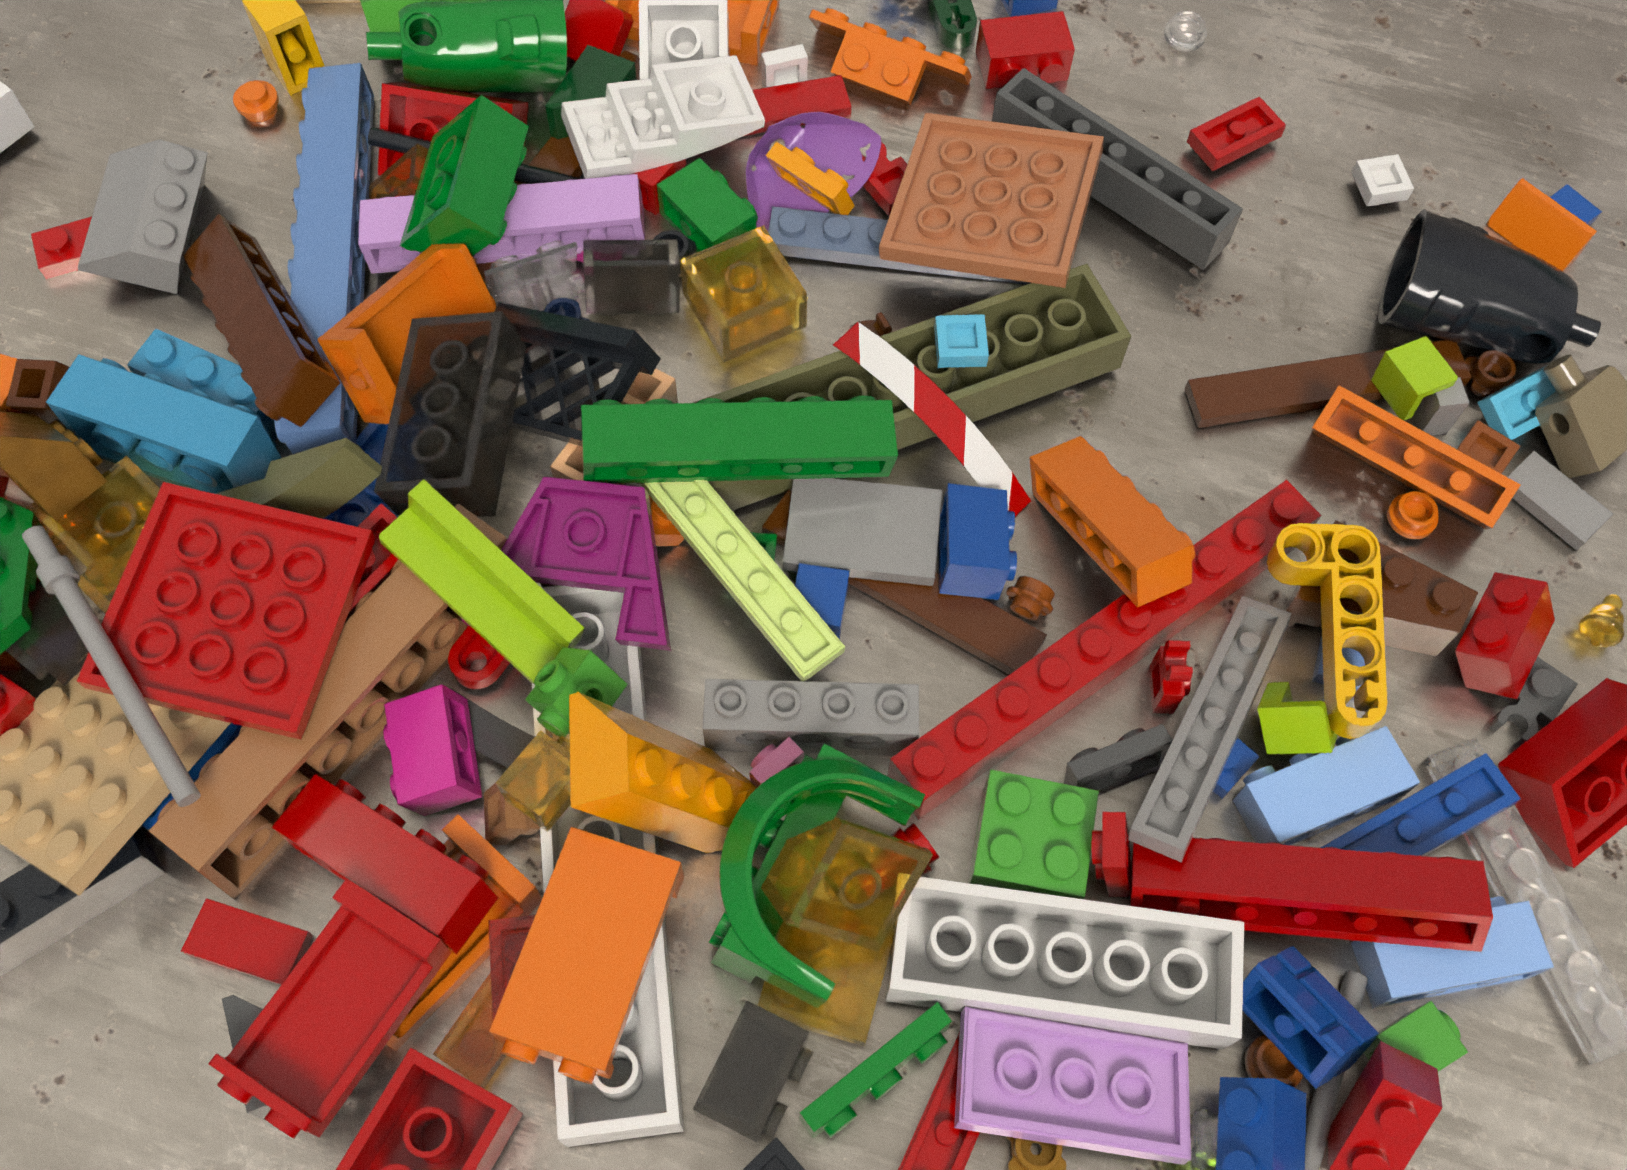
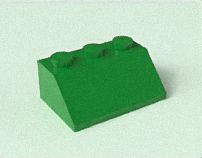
[400,95,529,256]

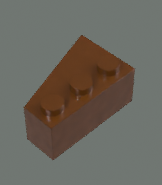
[1284,520,1478,656]

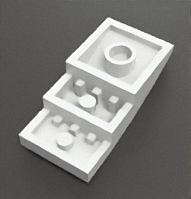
[561,55,765,179]

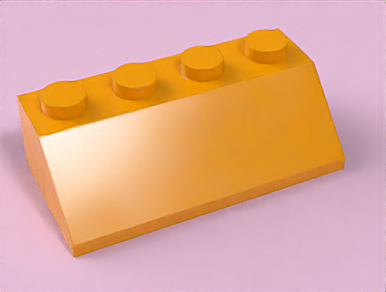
[569,692,758,853]

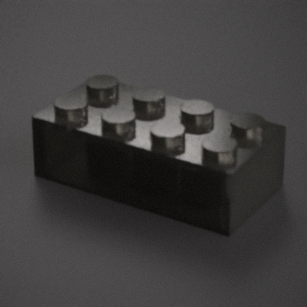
[374,311,526,517]

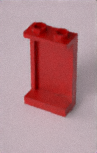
[208,878,452,1139]

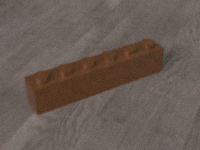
[183,214,340,427]

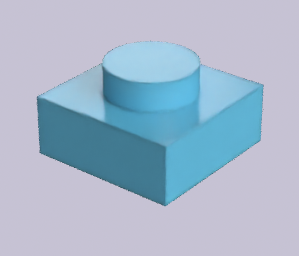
[934,314,989,368]

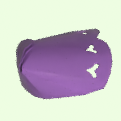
[746,112,881,241]

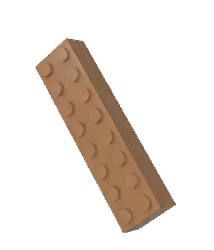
[149,504,507,900]

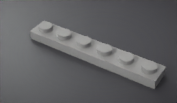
[1128,596,1292,862]

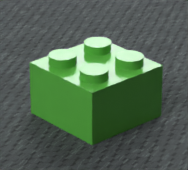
[968,769,1099,899]

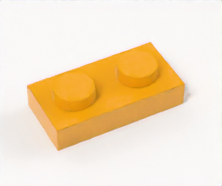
[766,142,855,215]

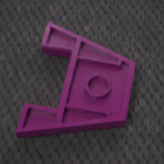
[461,477,671,651]

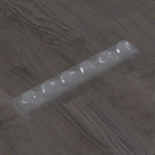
[1423,738,1627,1065]

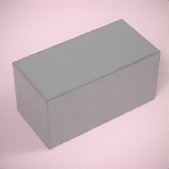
[1412,377,1470,436]

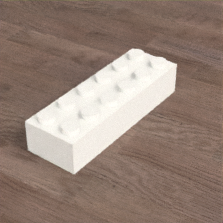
[886,874,1244,1050]

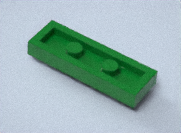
[799,1002,952,1138]

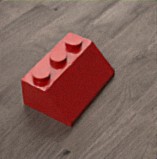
[378,82,528,182]
[1498,678,1627,868]

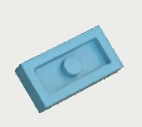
[1477,364,1556,440]

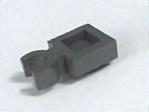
[1490,657,1578,748]

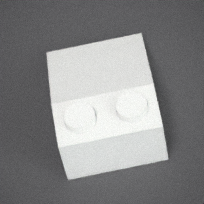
[639,0,729,80]

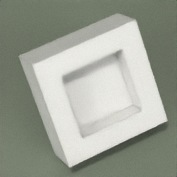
[761,44,808,88]
[1351,154,1414,207]

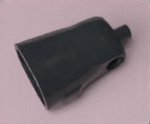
[1378,209,1601,364]

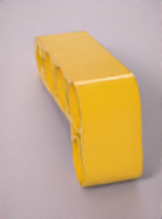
[1267,523,1387,739]

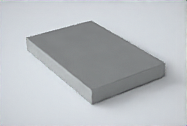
[783,478,942,586]

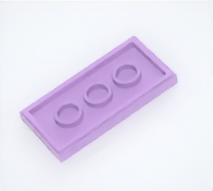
[954,1006,1191,1165]

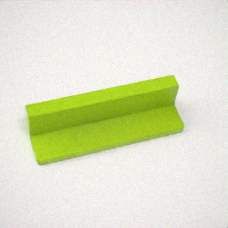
[379,479,584,684]

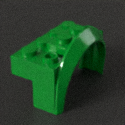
[708,743,925,1008]

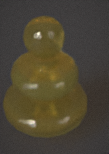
[1578,594,1625,647]

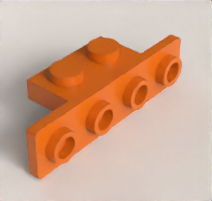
[809,8,972,105]

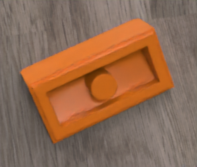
[1487,178,1597,272]

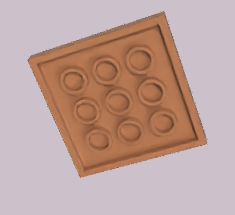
[879,113,1104,288]

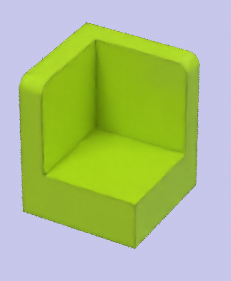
[1371,336,1458,421]
[1257,682,1338,754]

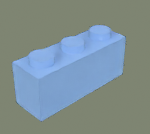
[1232,726,1420,846]
[1351,896,1554,1009]

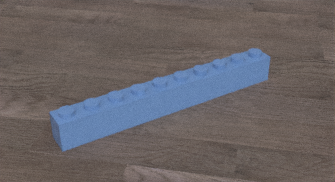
[275,63,374,454]

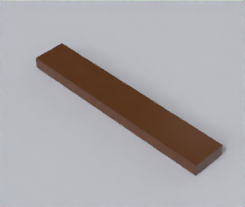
[1184,340,1472,428]
[762,490,1047,675]

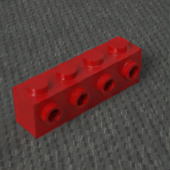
[271,774,498,955]

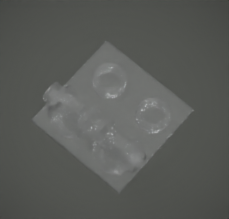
[484,241,586,310]

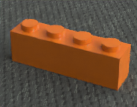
[1312,385,1521,530]
[1029,436,1195,607]

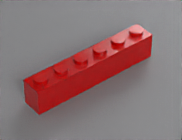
[1130,838,1493,952]

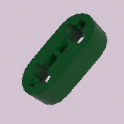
[928,0,977,49]

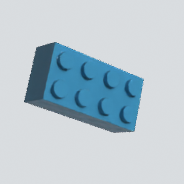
[46,354,282,494]

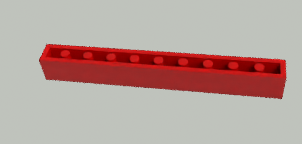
[887,479,1322,820]

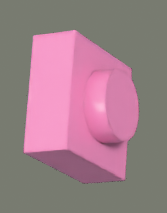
[749,737,804,787]

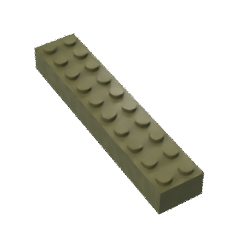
[692,263,1131,511]

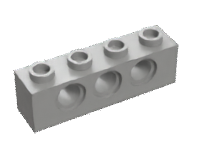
[703,679,919,756]

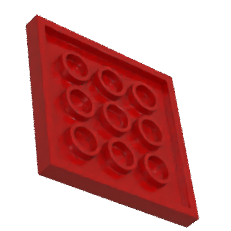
[76,482,376,740]

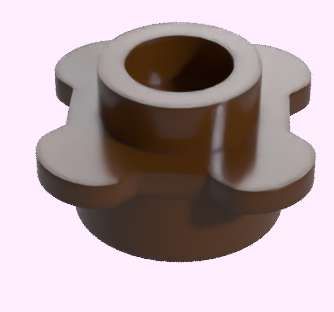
[1465,350,1516,397]

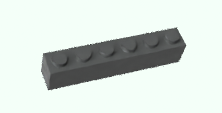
[992,68,1243,270]

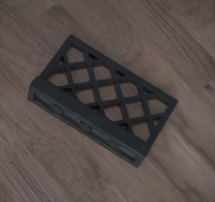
[453,302,661,446]

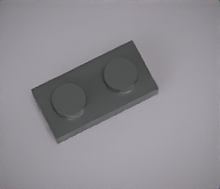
[1064,724,1173,794]

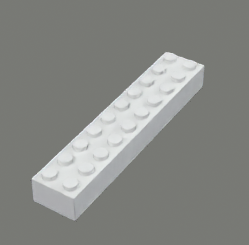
[532,586,684,1147]

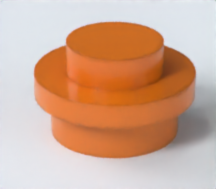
[233,80,279,122]
[1387,491,1439,539]

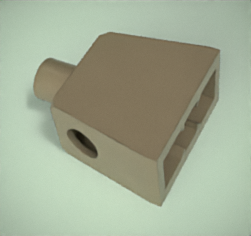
[1535,354,1627,478]

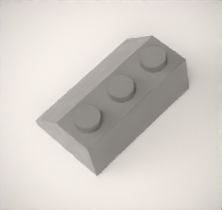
[78,139,208,294]

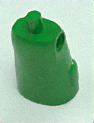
[366,0,567,93]

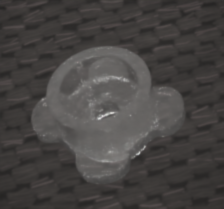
[1190,1109,1218,1170]

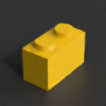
[242,0,325,96]

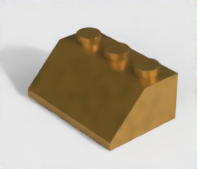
[0,411,108,521]

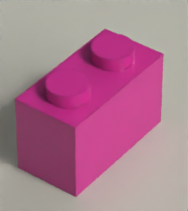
[383,684,482,816]

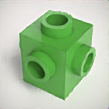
[525,647,628,738]

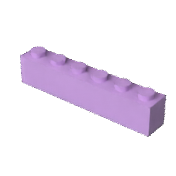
[358,174,646,274]

